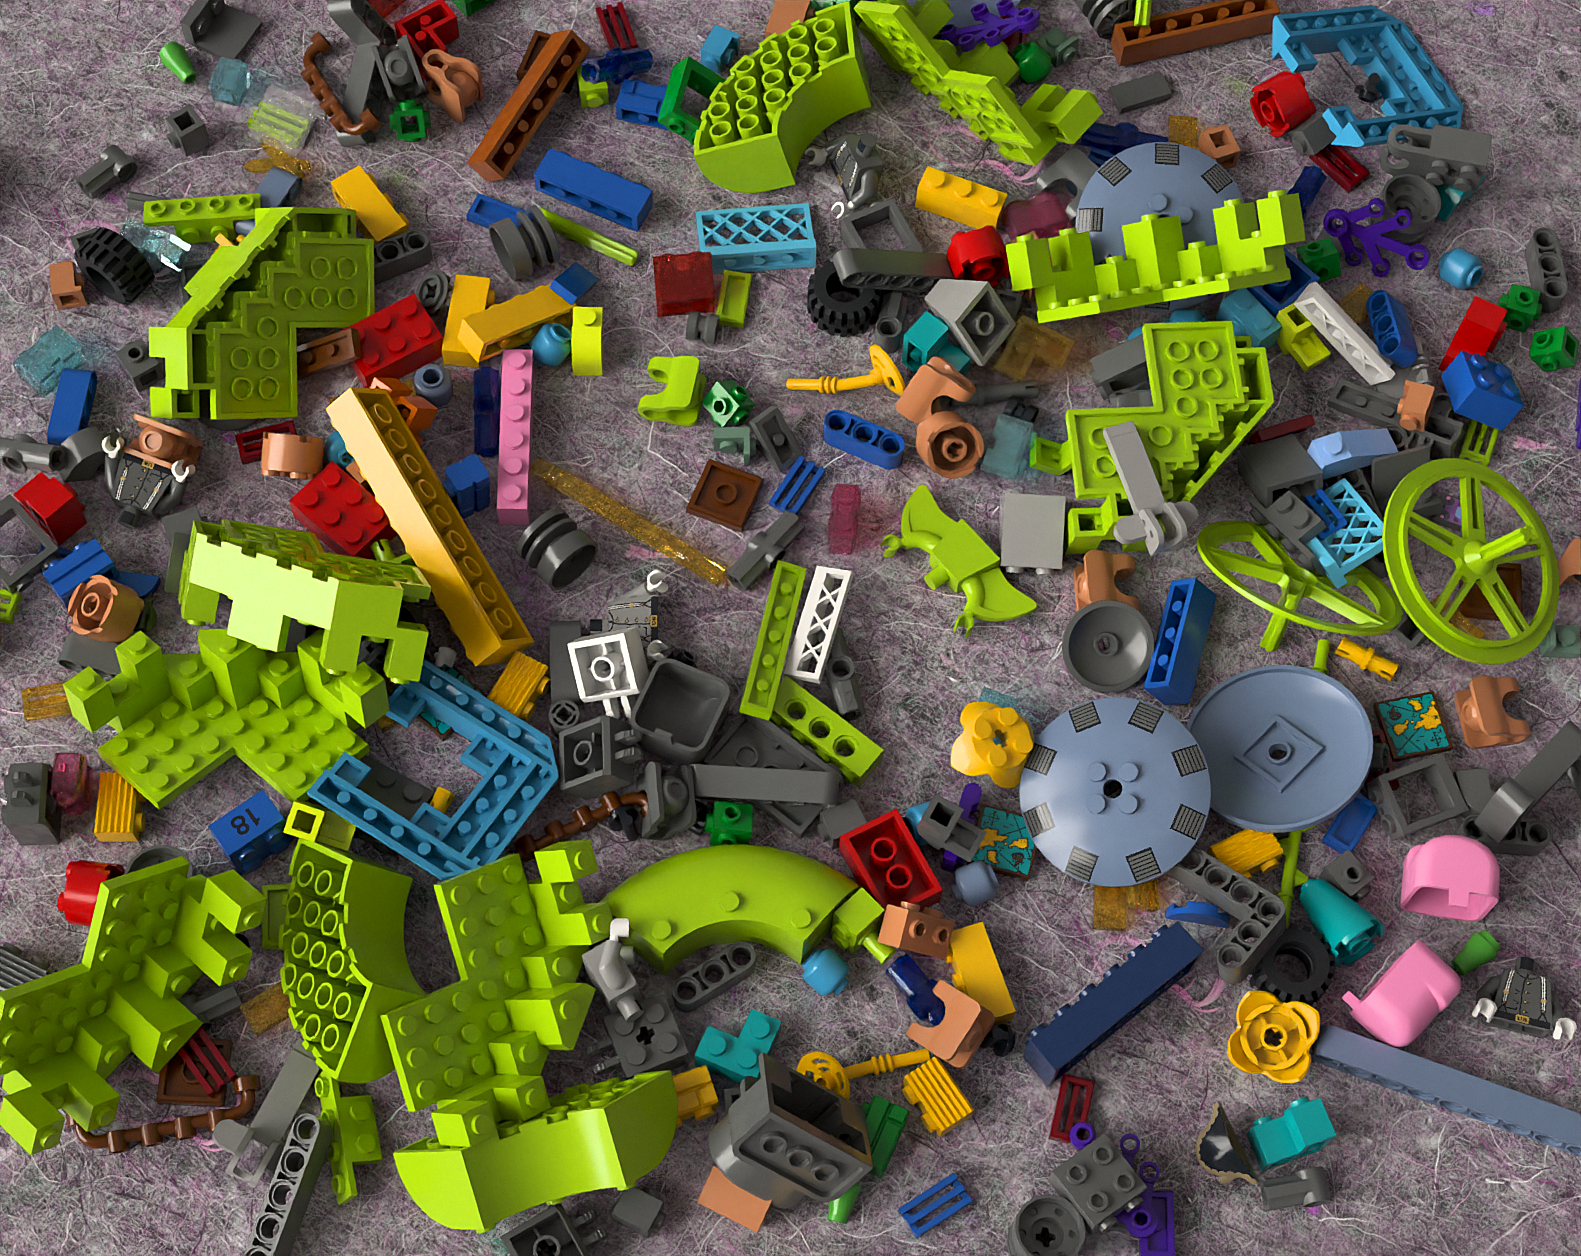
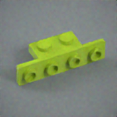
[143,193,261,244]
[315,1071,383,1205]

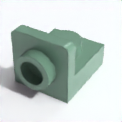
[1035,26,1079,68]
[713,427,756,466]
[1538,621,1581,658]

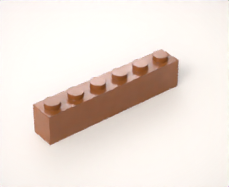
[1110,0,1280,67]
[467,29,590,182]

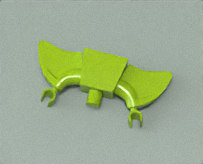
[880,484,1037,638]

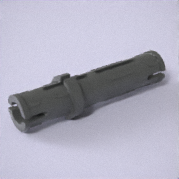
[948,379,1038,407]

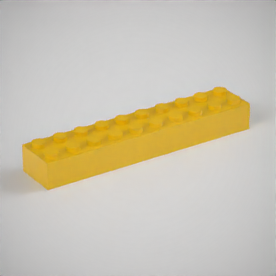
[326,388,535,667]

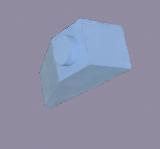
[1307,428,1399,480]

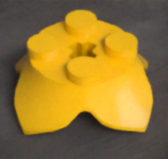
[951,702,1034,789]
[1228,990,1320,1083]

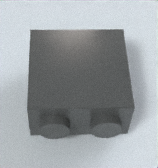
[1048,1133,1147,1235]

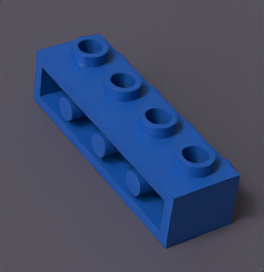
[534,148,653,232]
[1144,578,1217,706]

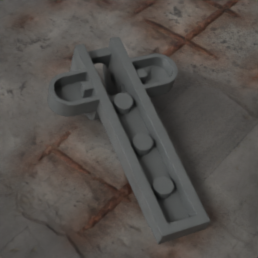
[1327,379,1464,460]

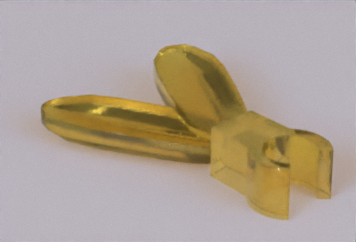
[244,137,311,180]

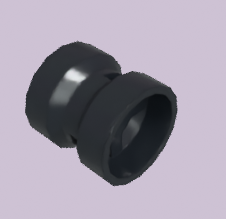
[1000,395,1040,434]

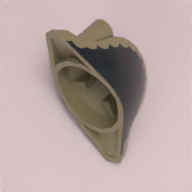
[1196,1101,1260,1185]

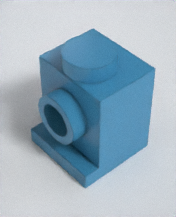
[700,24,740,74]

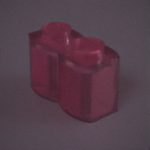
[1001,192,1069,241]
[827,483,861,555]
[50,753,94,815]

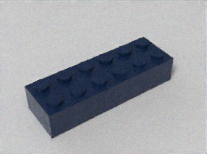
[1023,921,1204,1087]

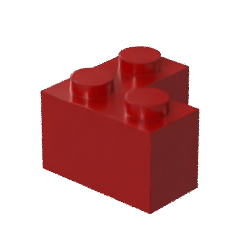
[394,0,460,81]
[1438,296,1508,372]
[13,471,87,546]

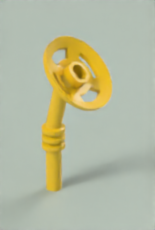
[786,344,906,396]
[796,1048,930,1100]

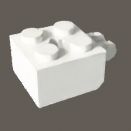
[567,626,649,719]

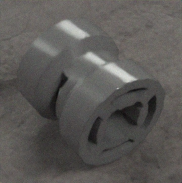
[686,311,720,344]
[549,700,581,739]

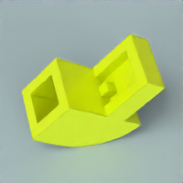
[1275,302,1331,372]
[571,307,603,376]
[283,800,357,851]

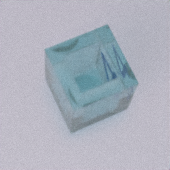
[209,57,252,107]

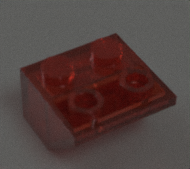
[653,251,715,317]

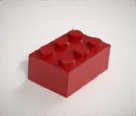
[339,293,444,388]
[289,461,398,559]
[839,808,943,918]

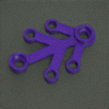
[938,0,1040,52]
[1323,198,1431,277]
[1070,1122,1160,1238]

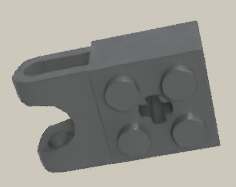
[1379,124,1492,191]

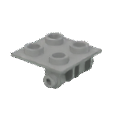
[1376,337,1436,400]

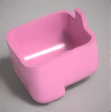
[1400,835,1500,922]
[1342,939,1461,1047]

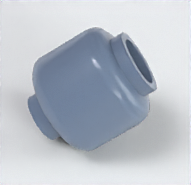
[414,364,454,408]
[951,860,1001,907]

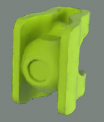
[637,356,707,427]

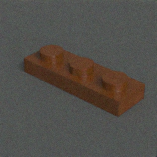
[297,328,362,380]

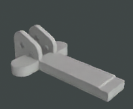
[1102,421,1198,557]
[213,1038,320,1188]

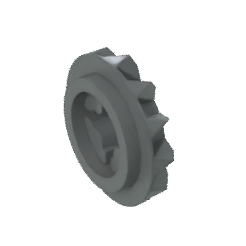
[416,269,453,315]

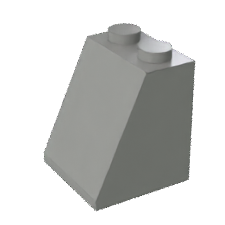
[924,279,1016,366]
[999,493,1066,575]

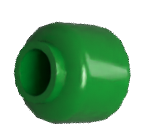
[1011,41,1052,83]

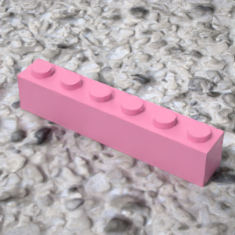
[497,349,535,525]

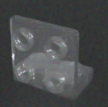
[248,84,328,157]

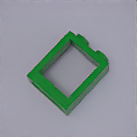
[657,56,726,145]

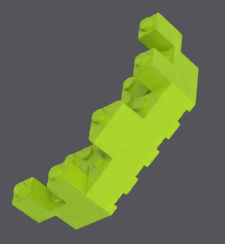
[854,0,1103,166]
[1006,189,1306,323]
[149,207,375,420]
[1063,321,1274,554]
[177,519,431,684]
[63,628,390,810]
[380,839,613,1147]
[0,856,267,1155]

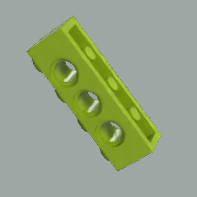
[769,676,884,788]

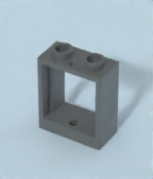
[840,198,924,252]
[1089,334,1149,400]
[0,494,61,594]
[1366,753,1469,841]

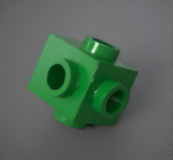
[389,100,431,142]
[1296,237,1342,284]
[1498,284,1542,333]
[1529,326,1580,372]
[701,380,756,427]
[704,801,752,846]

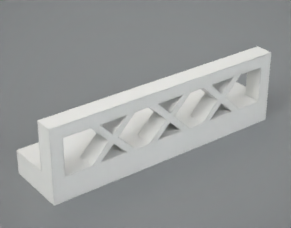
[1294,281,1396,385]
[783,566,853,687]

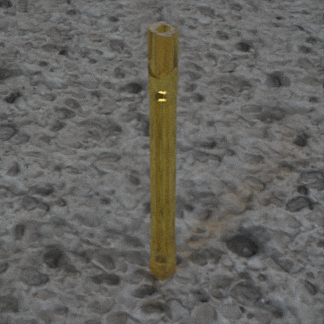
[531,456,728,587]

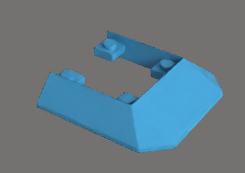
[1272,5,1464,147]
[307,659,559,880]

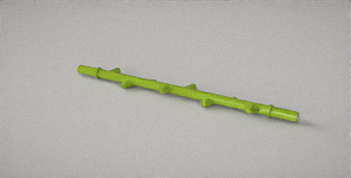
[1276,639,1330,929]

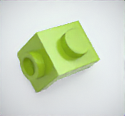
[1029,436,1072,477]

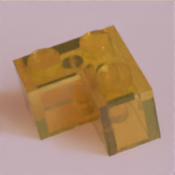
[991,315,1075,382]

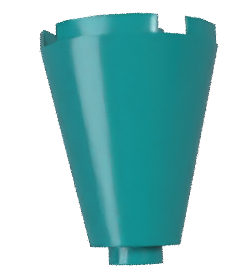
[1299,878,1386,967]

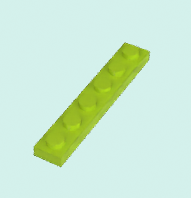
[739,560,807,721]

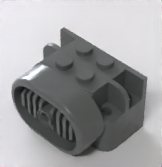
[708,1053,873,1209]

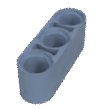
[235,166,303,237]

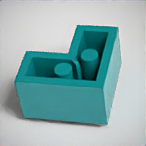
[902,311,971,376]
[695,1009,782,1084]
[1246,1097,1337,1171]

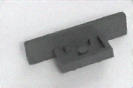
[1247,490,1326,576]

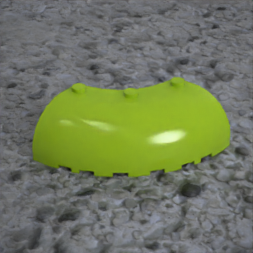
[694,1,871,193]
[279,838,428,1084]
[598,844,862,976]
[393,1070,678,1233]

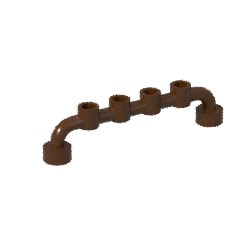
[300,31,383,136]
[509,791,648,861]
[66,1075,262,1154]

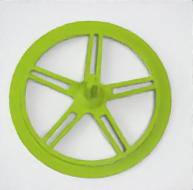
[1382,458,1560,665]
[1197,520,1403,652]

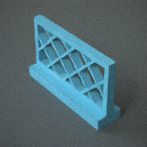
[695,203,816,275]
[1304,478,1383,589]

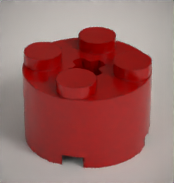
[1250,71,1316,137]
[947,225,1010,288]
[57,860,125,927]

